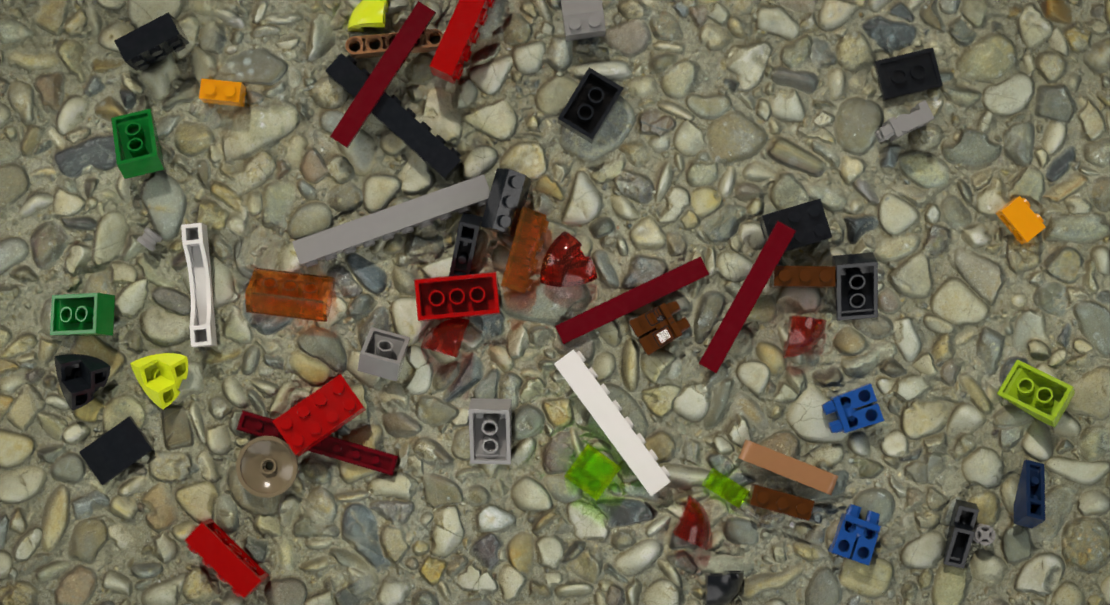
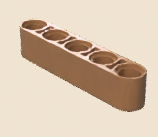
[345,29,443,59]
[738,439,838,495]

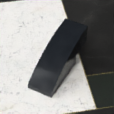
[943,499,979,569]

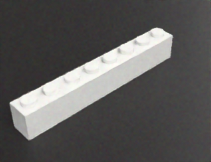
[554,349,671,496]

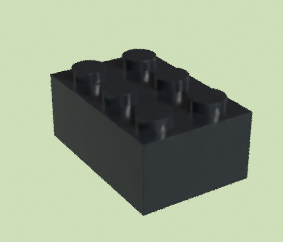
[114,12,189,71]
[558,67,624,143]
[759,198,832,253]

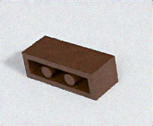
[771,266,835,288]
[747,483,815,521]

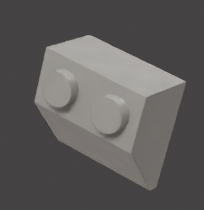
[357,327,410,381]

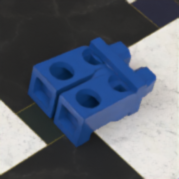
[821,383,884,433]
[828,504,881,566]

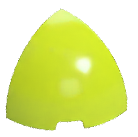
[347,0,388,32]
[130,353,188,409]

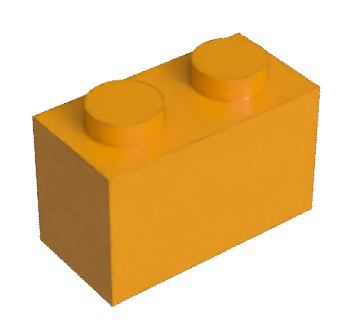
[199,78,246,107]
[995,196,1046,244]

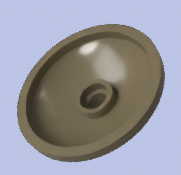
[236,436,298,498]

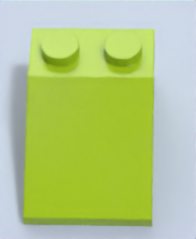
[997,359,1075,428]

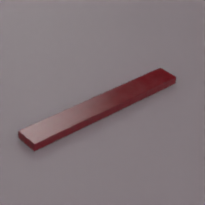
[330,1,436,148]
[699,221,796,373]
[555,256,709,344]
[237,410,399,476]

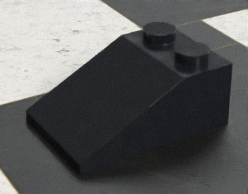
[832,252,878,321]

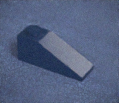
[1014,459,1045,528]

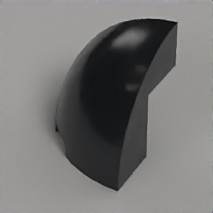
[54,354,110,411]
[703,571,744,605]

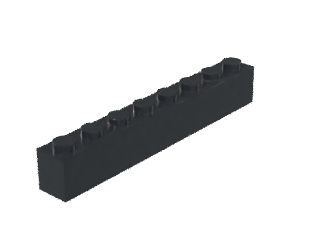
[325,53,462,181]

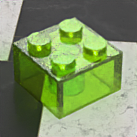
[564,442,621,501]

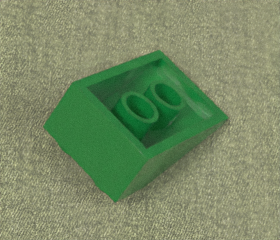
[111,109,164,179]
[50,293,115,336]

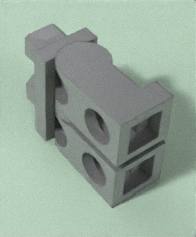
[874,100,934,143]

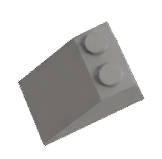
[560,0,606,41]
[468,398,512,464]

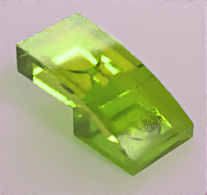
[702,468,750,508]

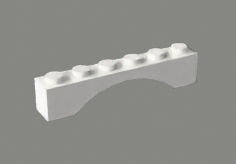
[181,223,217,347]

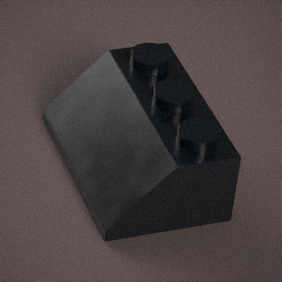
[480,168,532,238]

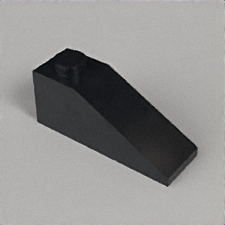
[449,213,483,276]

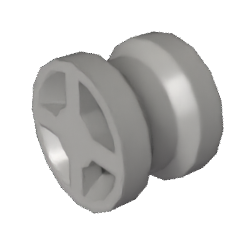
[137,227,163,251]
[973,524,996,545]

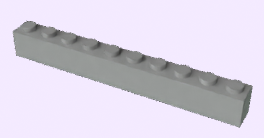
[292,174,490,268]

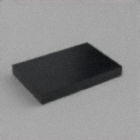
[874,47,943,101]
[79,416,154,485]

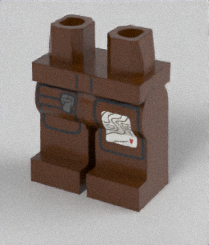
[629,301,690,356]

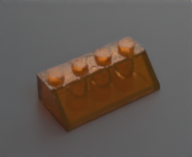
[501,206,549,295]
[245,268,334,322]

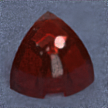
[540,231,597,287]
[783,315,827,358]
[420,318,470,358]
[672,495,711,550]

